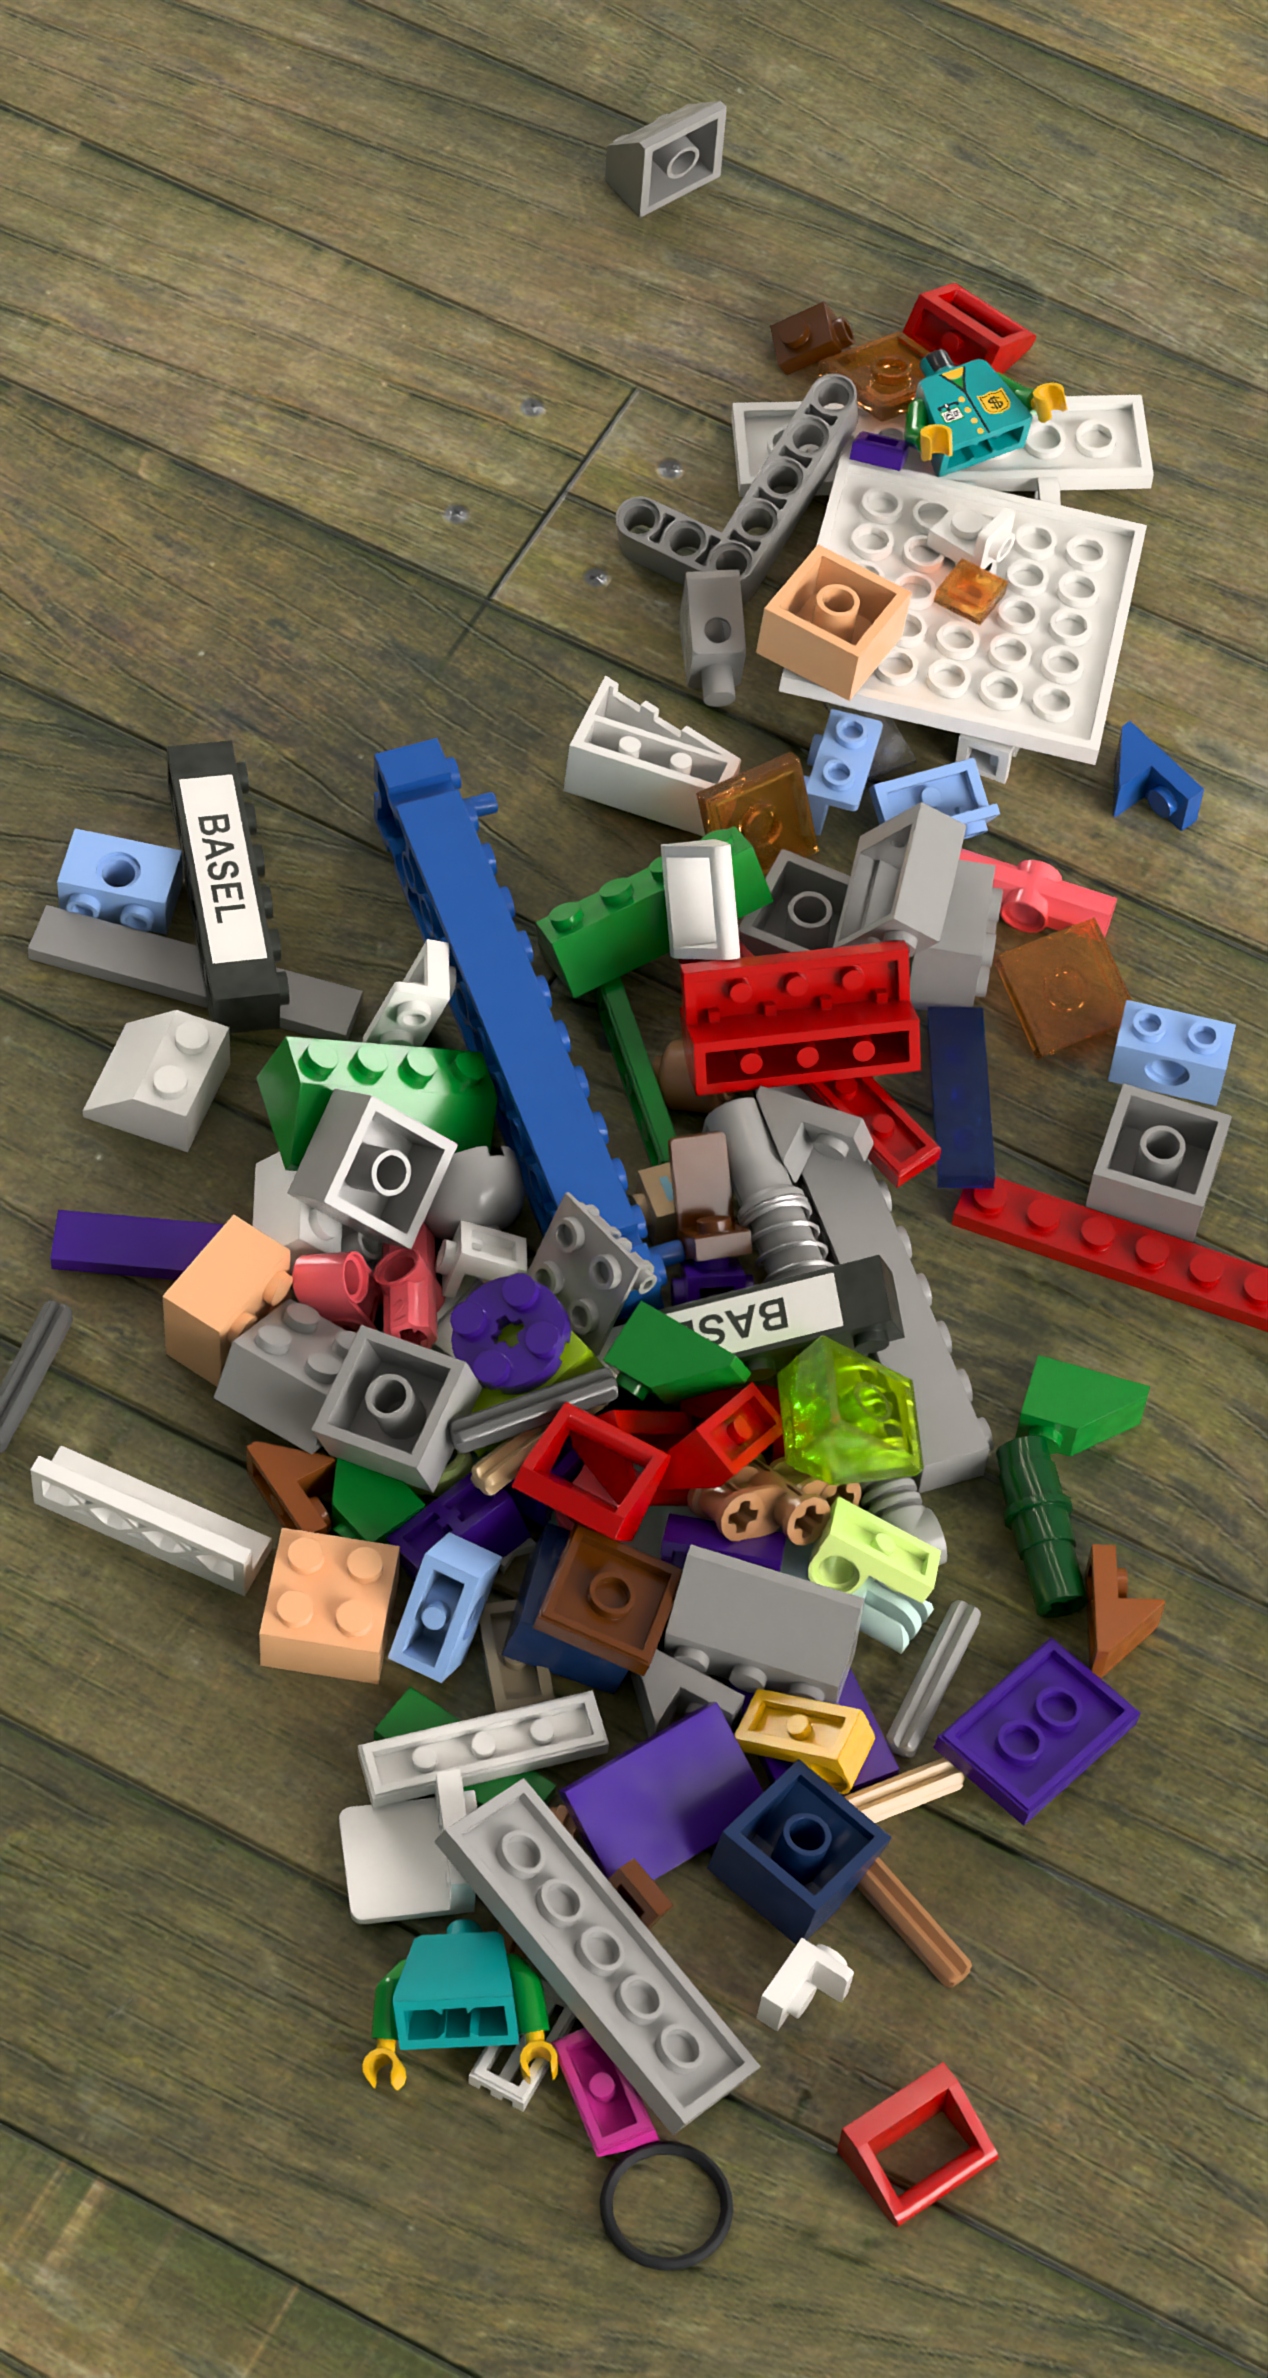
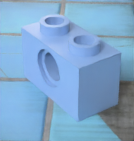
[57,829,183,935]
[1108,1000,1236,1106]
[388,1532,503,1683]

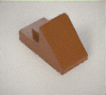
[246,1441,337,1535]
[1085,1544,1165,1678]

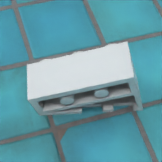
[563,675,741,836]

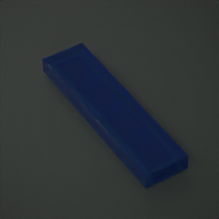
[927,1007,996,1189]

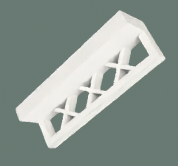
[31,1446,272,1596]

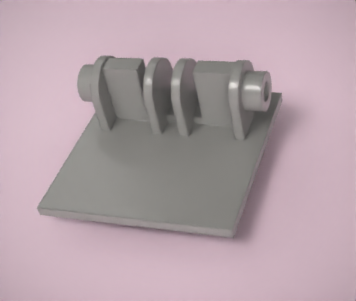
[526,1192,657,1356]

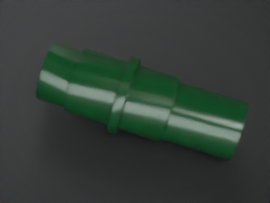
[996,1436,1088,1618]

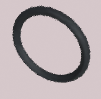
[600,2141,734,2271]

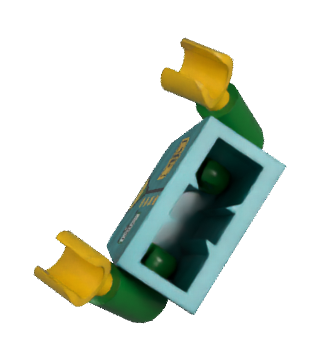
[904,349,1068,477]
[362,1919,558,2090]

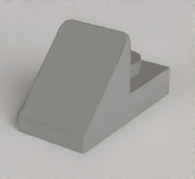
[756,1085,874,1183]
[630,1649,745,1738]

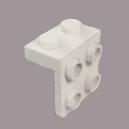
[339,1769,477,1925]

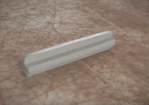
[886,1600,981,1759]

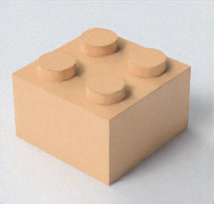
[756,544,912,701]
[163,1215,293,1387]
[259,1528,400,1684]

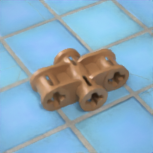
[687,1451,861,1546]

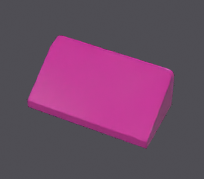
[551,2028,660,2157]

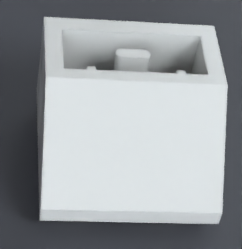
[252,1152,383,1284]

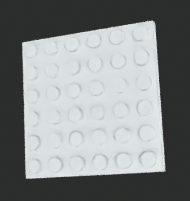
[779,454,1147,765]

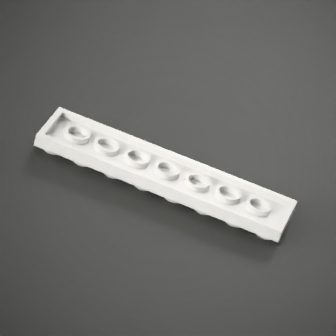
[731,395,1154,497]

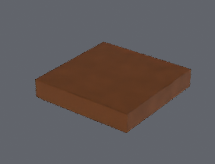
[532,1522,683,1676]

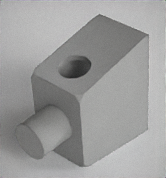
[679,569,746,707]

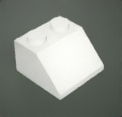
[83,1010,230,1152]

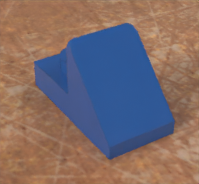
[1113,721,1204,831]

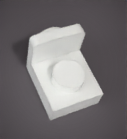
[926,501,1015,576]
[435,1220,528,1299]
[757,1938,854,2031]

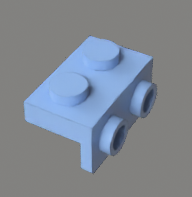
[794,709,883,836]
[869,758,1000,839]

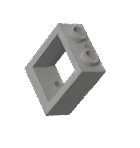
[833,802,967,958]

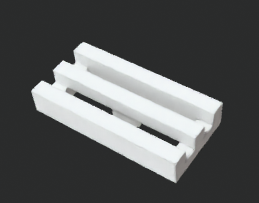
[468,1979,577,2112]

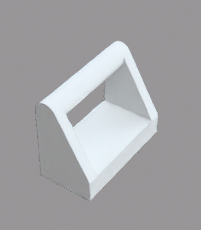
[661,839,740,960]

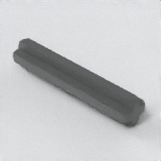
[0,1300,73,1454]
[449,1367,618,1454]

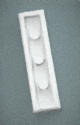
[358,1690,609,1808]

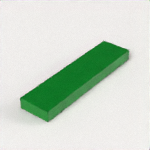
[596,977,677,1167]

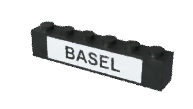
[167,740,290,1034]
[594,1255,905,1416]

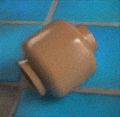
[652,1038,735,1113]

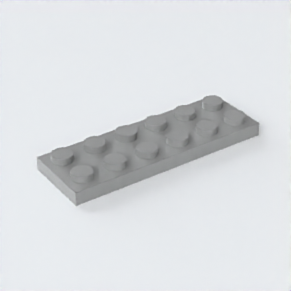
[434,1778,761,2135]

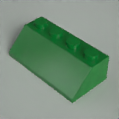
[535,826,774,998]
[256,1036,498,1171]

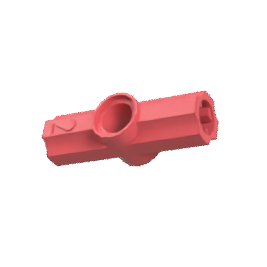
[959,849,1117,945]
[373,1223,446,1349]

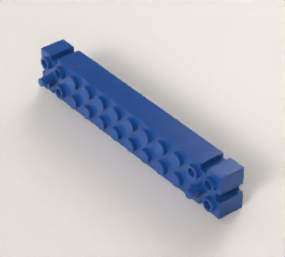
[374,738,685,1320]

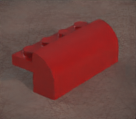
[679,940,921,1096]

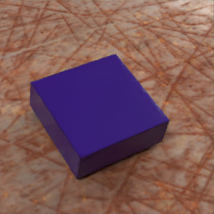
[849,431,910,471]

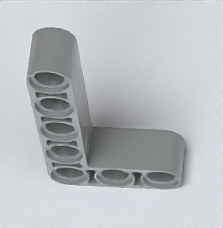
[615,373,858,604]

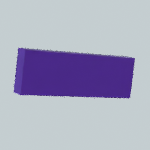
[50,1210,225,1280]

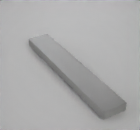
[28,905,363,1041]

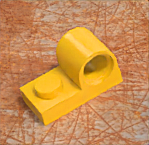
[734,1688,875,1794]

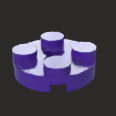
[450,1273,571,1395]

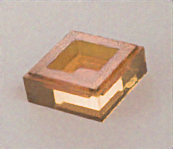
[934,558,1008,626]

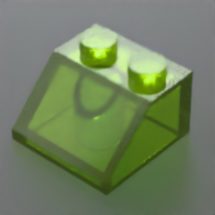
[777,1335,924,1486]

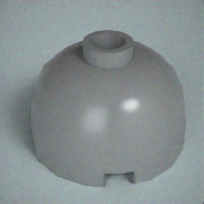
[423,1146,525,1242]

